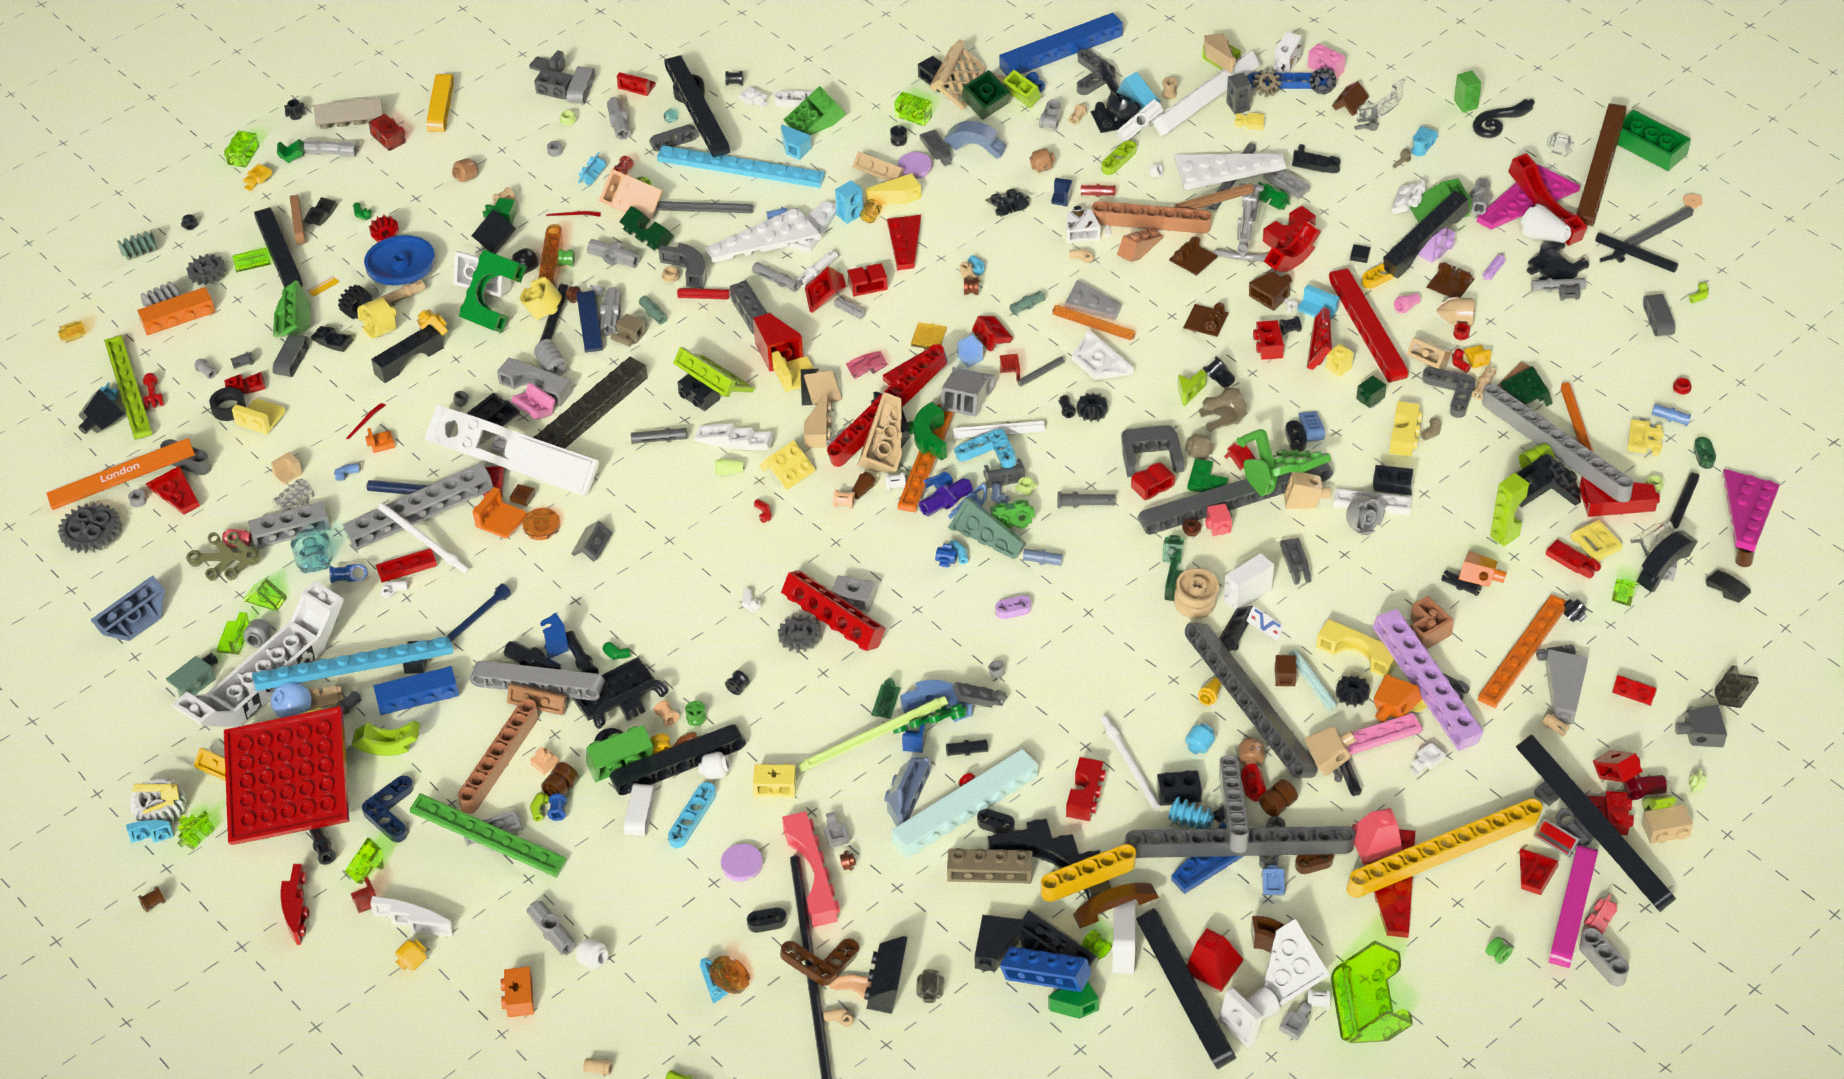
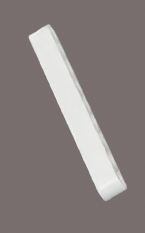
[1152,50,1261,136]

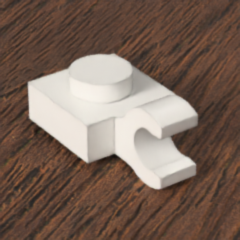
[738,86,768,108]
[1410,743,1446,776]

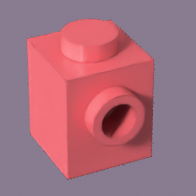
[1205,504,1232,536]

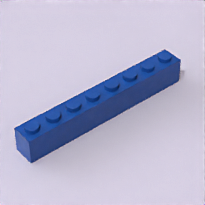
[999,12,1123,76]

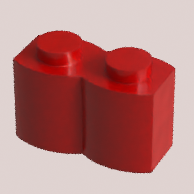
[1131,462,1175,500]

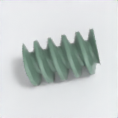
[117,229,157,260]

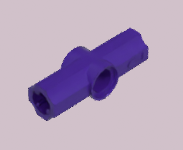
[919,478,973,517]

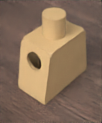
[1284,472,1331,509]
[1304,727,1357,777]

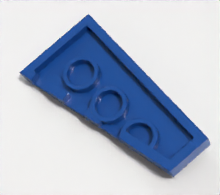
[1171,822,1244,894]

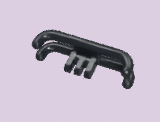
[593,679,669,729]

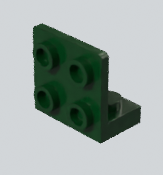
[1500,366,1553,407]

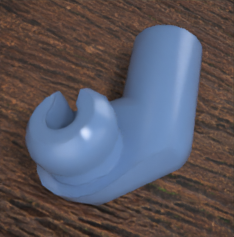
[334,463,360,481]

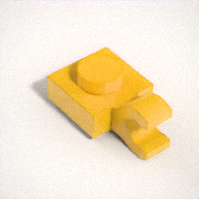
[243,164,272,191]

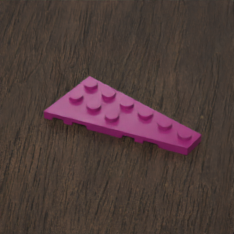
[1477,164,1580,230]
[1722,469,1780,552]

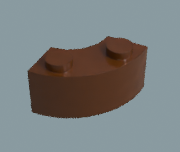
[1251,916,1284,954]

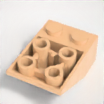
[598,169,663,223]

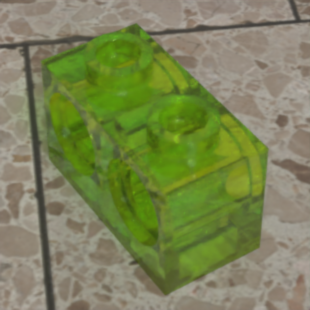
[894,91,932,126]
[224,130,259,168]

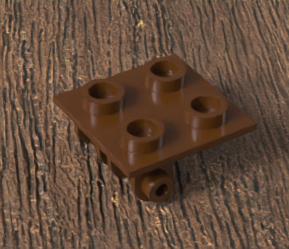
[1169,236,1218,276]
[1426,262,1475,298]
[1183,302,1229,337]

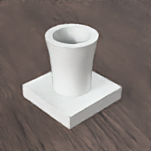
[1219,987,1279,1048]

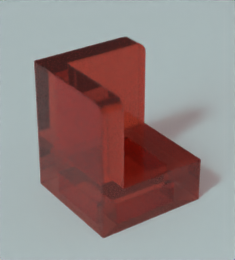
[999,354,1020,381]
[350,877,376,914]

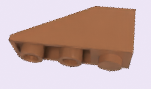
[1117,228,1164,262]

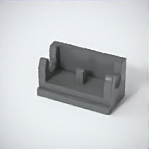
[983,459,1025,488]

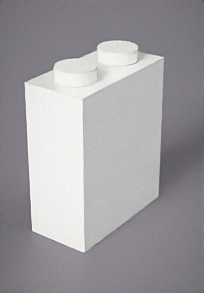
[1224,553,1274,611]

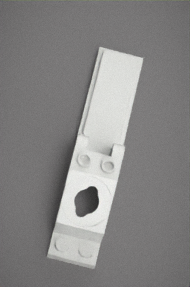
[425,405,600,497]

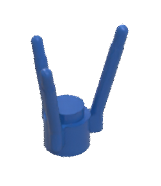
[923,471,953,489]

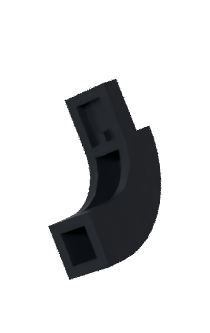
[1636,530,1698,593]

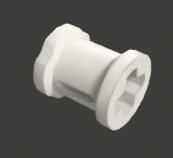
[885,472,906,491]
[1307,989,1330,1009]

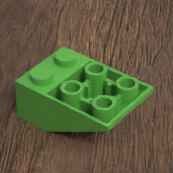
[783,86,846,135]
[1410,178,1472,223]

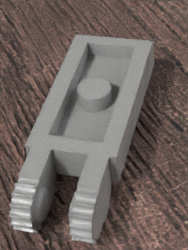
[1263,170,1310,199]

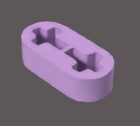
[995,596,1032,619]

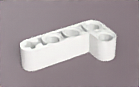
[1112,900,1135,974]

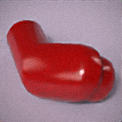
[1452,348,1471,373]
[754,499,772,523]

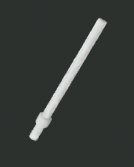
[378,502,470,574]
[1100,715,1161,810]

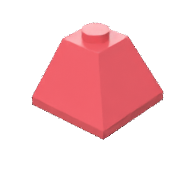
[1351,808,1402,864]

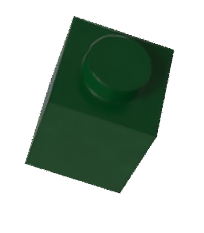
[1356,375,1386,408]

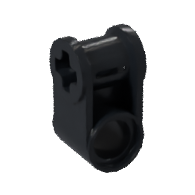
[1203,356,1235,388]

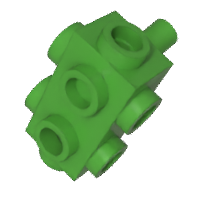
[990,500,1035,529]

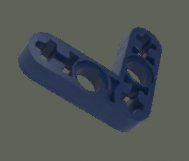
[362,775,414,843]

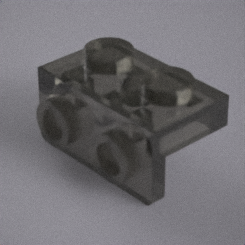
[1715,665,1759,708]

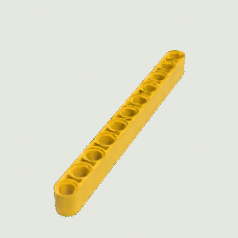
[1346,799,1543,898]

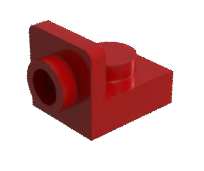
[1224,443,1256,471]

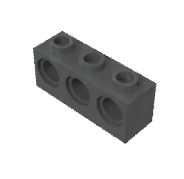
[730,280,767,334]

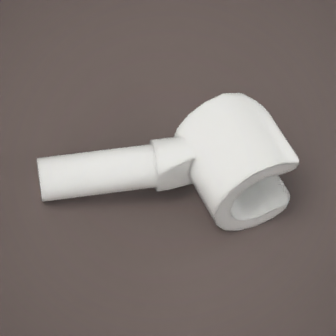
[1284,298,1298,313]

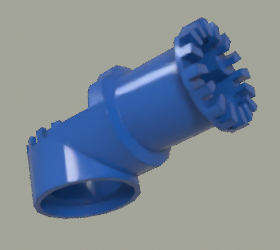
[329,564,368,583]

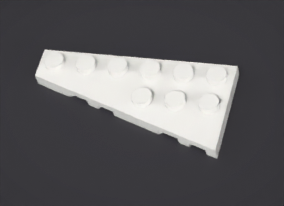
[1174,153,1286,190]
[704,207,821,263]

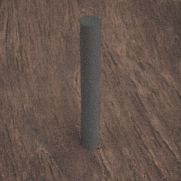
[1017,356,1065,387]

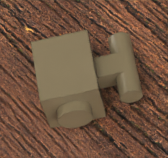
[610,313,646,347]

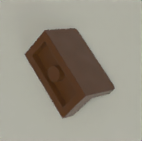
[1332,81,1369,116]

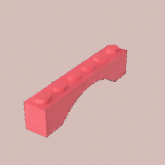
[782,811,840,927]

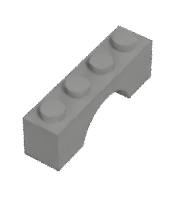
[497,357,572,407]

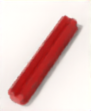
[677,288,730,300]

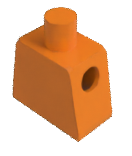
[1459,551,1507,587]
[1373,674,1422,722]

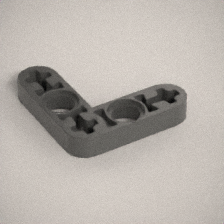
[1077,49,1116,95]
[1422,367,1476,418]

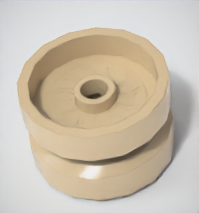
[1174,568,1219,619]

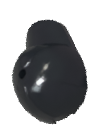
[511,248,539,275]

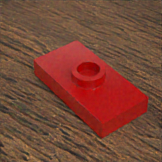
[483,466,504,498]

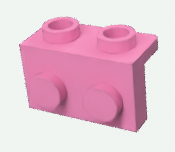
[511,383,555,419]

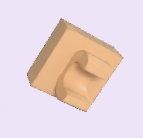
[530,747,559,775]

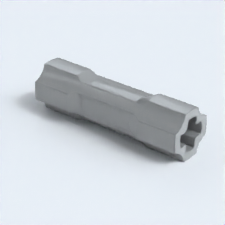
[304,139,357,157]

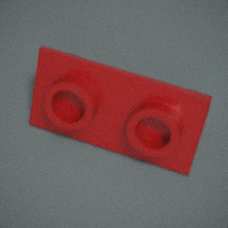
[1612,675,1657,706]

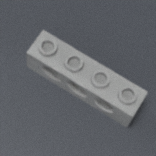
[248,501,330,549]

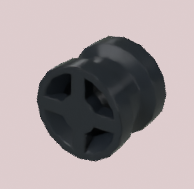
[890,125,907,147]
[725,670,750,695]

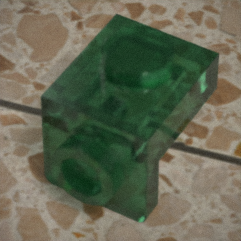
[1162,535,1185,563]

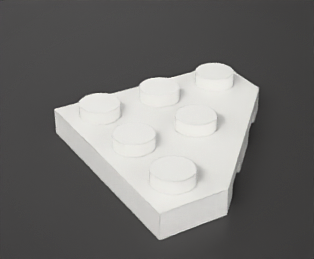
[1263,919,1330,1007]

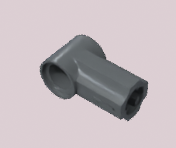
[1555,809,1594,847]

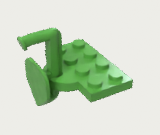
[1237,429,1331,497]

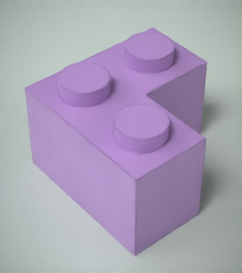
[1418,227,1455,263]

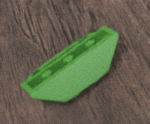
[273,280,311,338]

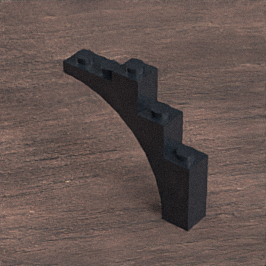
[987,818,1111,900]

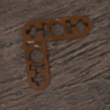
[780,938,859,986]

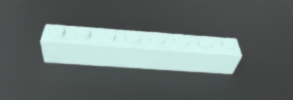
[891,749,1038,858]

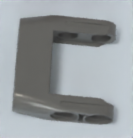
[1121,425,1184,477]

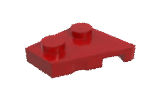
[1519,848,1559,895]

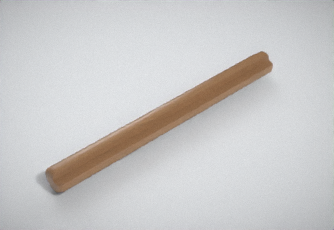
[1175,183,1255,209]

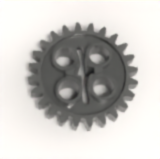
[58,502,122,554]

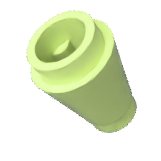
[715,458,743,476]

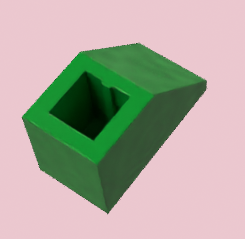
[1048,981,1099,1019]

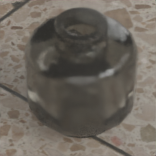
[916,969,945,1003]

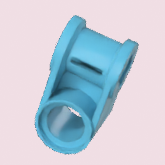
[1411,126,1438,156]

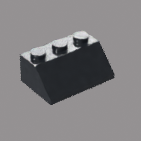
[864,936,908,1014]

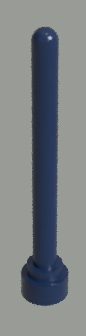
[446,583,512,642]

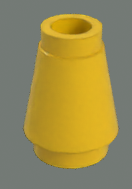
[1198,678,1222,706]

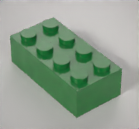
[1617,109,1691,171]

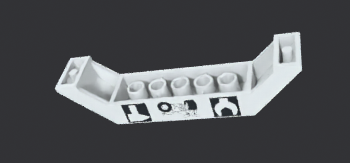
[172,581,344,727]

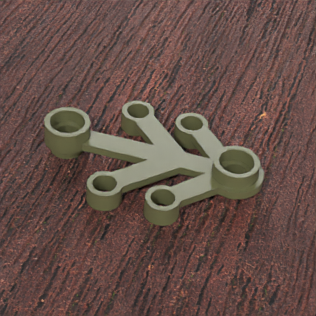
[186,532,261,581]

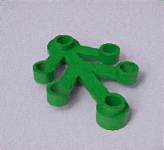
[893,703,968,734]

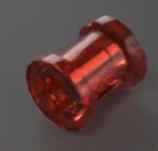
[613,155,634,175]

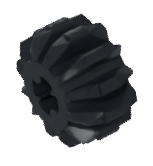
[1076,392,1108,422]
[1336,674,1370,708]

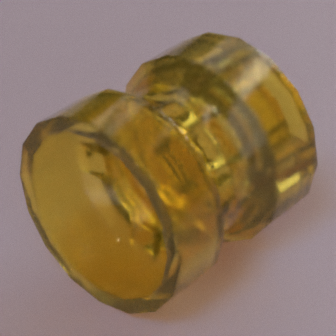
[860,199,882,223]

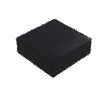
[1350,244,1371,263]

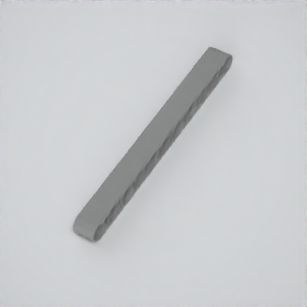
[1482,384,1634,502]

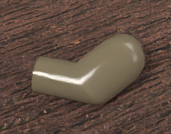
[1421,418,1442,441]

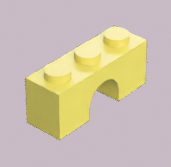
[1389,401,1422,457]

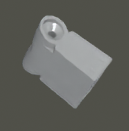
[941,367,996,417]

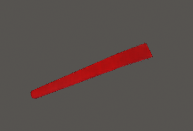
[546,211,601,217]
[346,403,386,440]

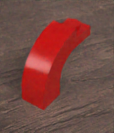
[1263,221,1321,272]

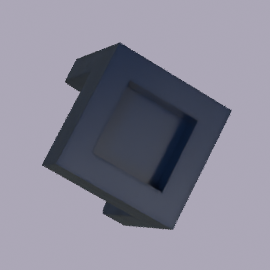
[1051,178,1072,207]

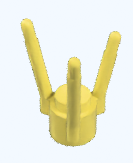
[132,783,179,814]

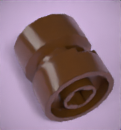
[541,762,579,797]
[1259,779,1298,817]

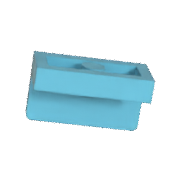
[1297,284,1339,320]

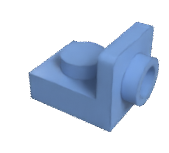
[1261,865,1285,896]

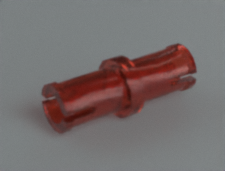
[1080,184,1116,197]

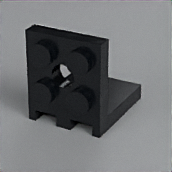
[1516,454,1581,508]

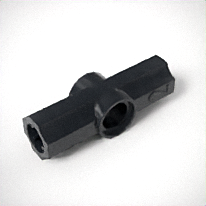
[503,641,561,670]

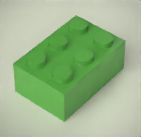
[586,725,653,783]

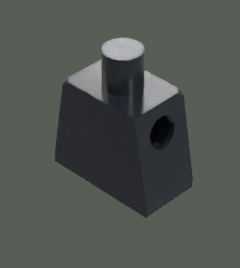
[78,389,125,434]

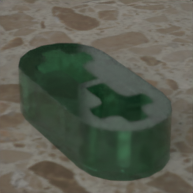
[1693,437,1716,469]

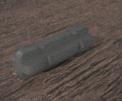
[1536,644,1576,661]

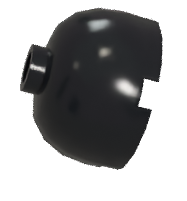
[1106,91,1141,122]

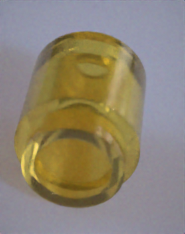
[57,321,86,343]

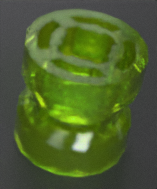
[1082,930,1112,960]

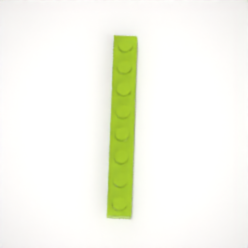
[104,335,152,440]

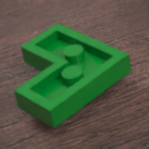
[1187,458,1228,492]

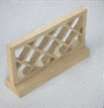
[929,39,986,110]

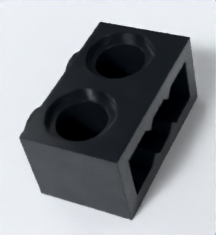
[1156,770,1202,806]

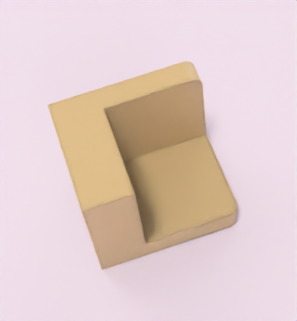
[271,452,303,485]

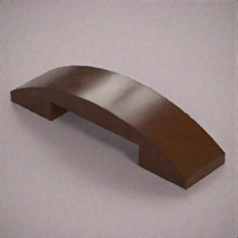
[1073,883,1159,929]

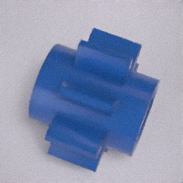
[935,544,958,568]

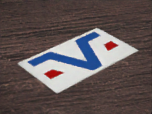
[1247,606,1284,641]

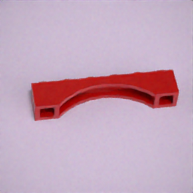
[1508,153,1587,246]

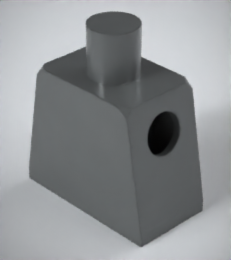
[1675,704,1727,748]

